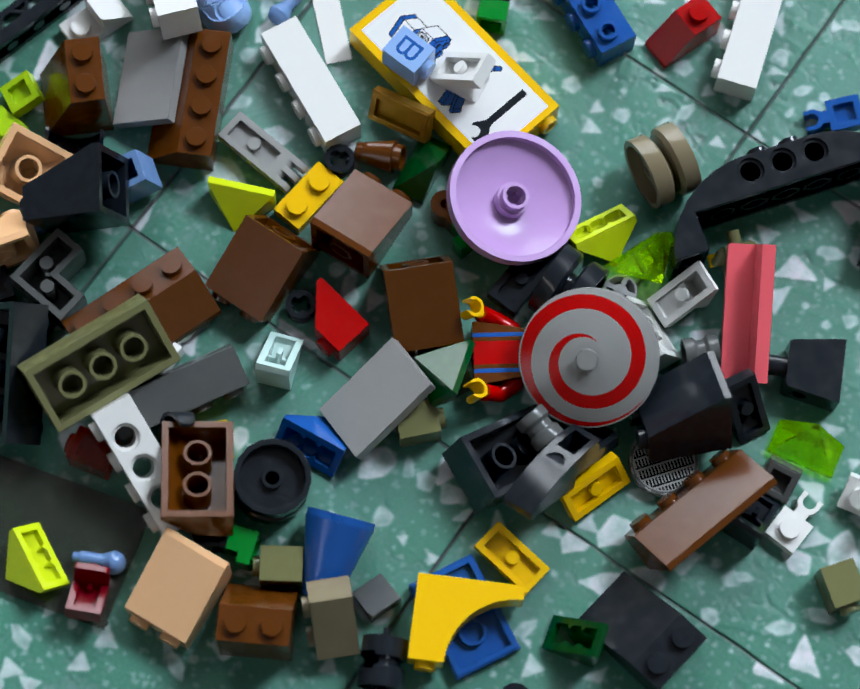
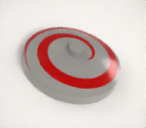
[519,287,660,428]

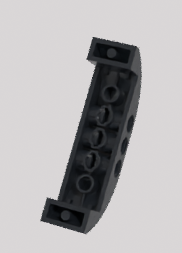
[666,130,860,282]

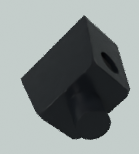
[768,339,847,411]

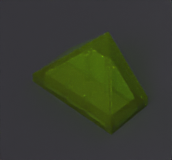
[603,231,673,284]
[767,419,844,479]

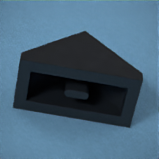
[723,495,781,551]

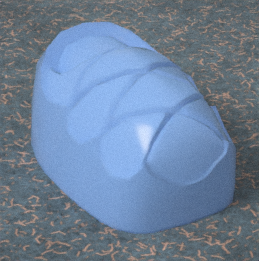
[196,0,252,34]

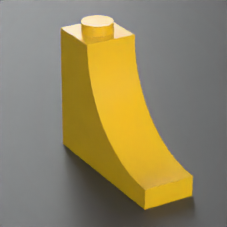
[407,572,526,672]

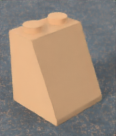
[124,526,233,649]

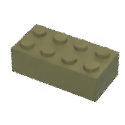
[16,294,181,433]

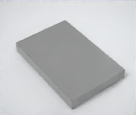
[113,29,189,129]
[319,337,436,460]

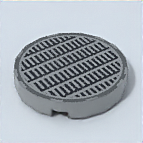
[628,440,699,498]

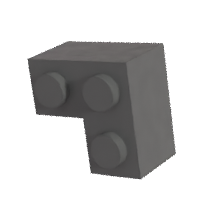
[10,227,88,332]

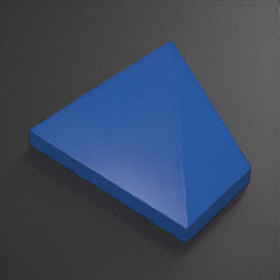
[275,415,347,478]

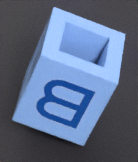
[382,25,436,86]

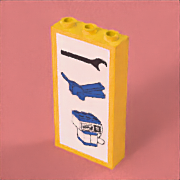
[349,0,559,156]

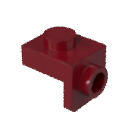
[65,562,110,623]

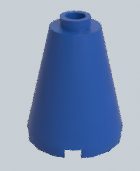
[302,506,375,596]

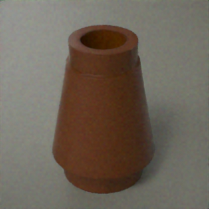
[354,140,406,174]

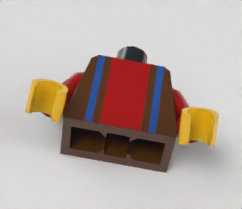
[460,296,525,404]

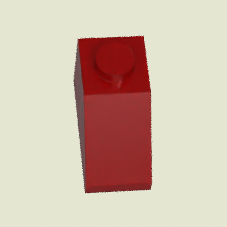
[644,0,722,69]
[315,277,369,361]

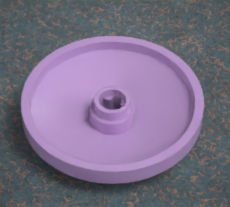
[446,131,581,266]

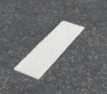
[313,0,352,64]

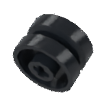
[528,245,610,312]
[234,438,312,525]

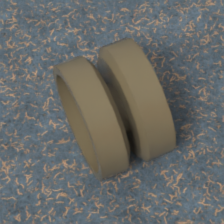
[624,122,701,209]

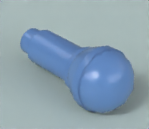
[268,0,301,26]
[72,550,126,575]

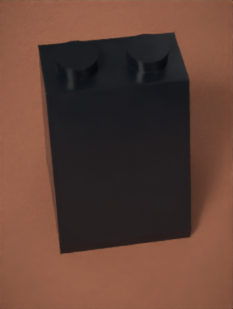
[20,142,130,233]
[628,350,732,463]

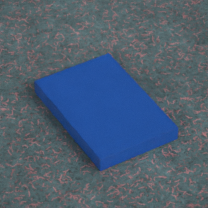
[409,554,521,681]

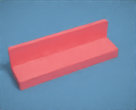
[720,243,776,384]

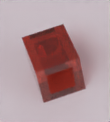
[64,425,121,481]

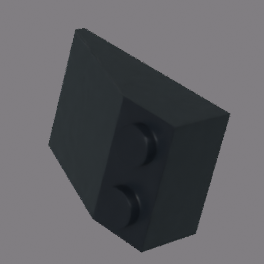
[442,404,548,514]
[579,572,707,689]

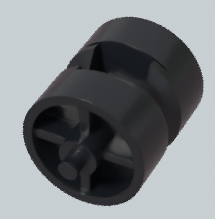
[356,627,409,689]

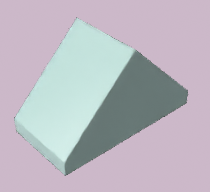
[255,331,304,390]

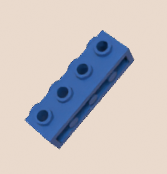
[552,0,636,67]

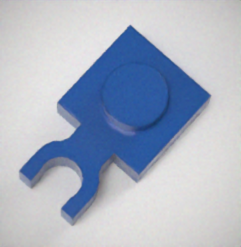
[803,94,860,135]

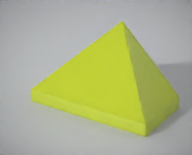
[207,176,277,232]
[568,203,637,263]
[5,522,70,593]

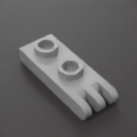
[218,111,308,193]

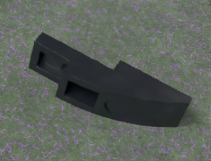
[503,424,620,520]

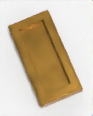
[368,85,436,144]

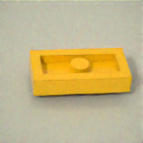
[273,161,344,234]
[560,451,631,522]
[474,521,550,597]

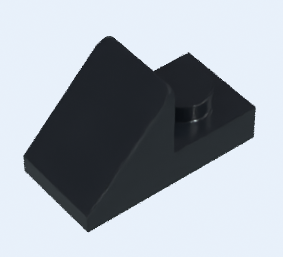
[725,368,771,444]

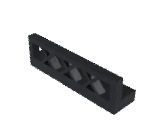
[0,0,83,64]

